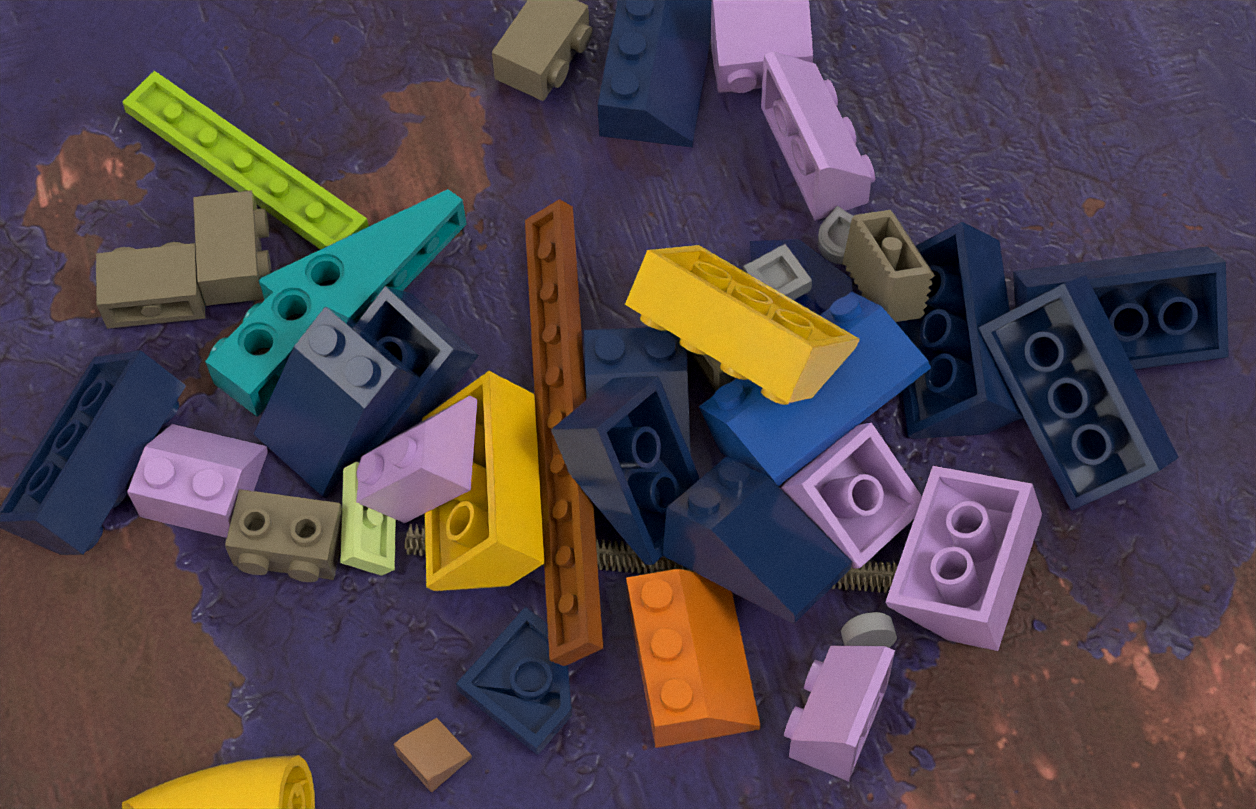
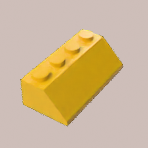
[625,245,860,405]
[422,371,544,591]

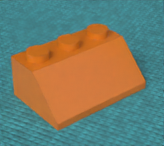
[626,569,760,748]

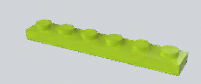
[122,71,369,250]

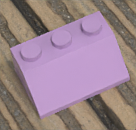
[761,51,875,221]
[886,466,1042,651]

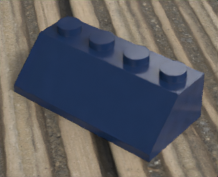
[597,0,712,148]
[896,222,1023,439]
[1013,246,1229,369]
[979,274,1179,511]
[0,350,186,555]

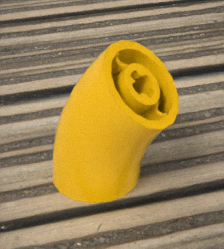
[122,755,315,809]

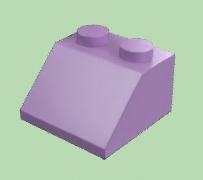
[711,0,813,93]
[356,396,477,523]
[778,422,922,569]
[128,424,268,538]
[784,646,895,782]

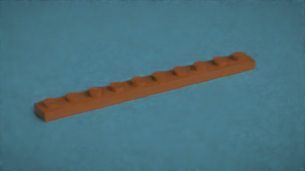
[525,199,603,666]

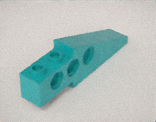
[205,189,467,417]

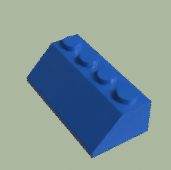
[699,292,931,486]

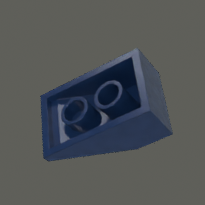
[356,286,479,463]
[254,306,420,497]
[584,327,691,455]
[551,376,700,565]
[663,456,852,624]

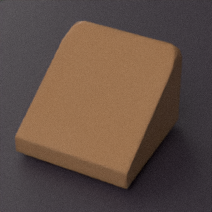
[393,718,472,793]

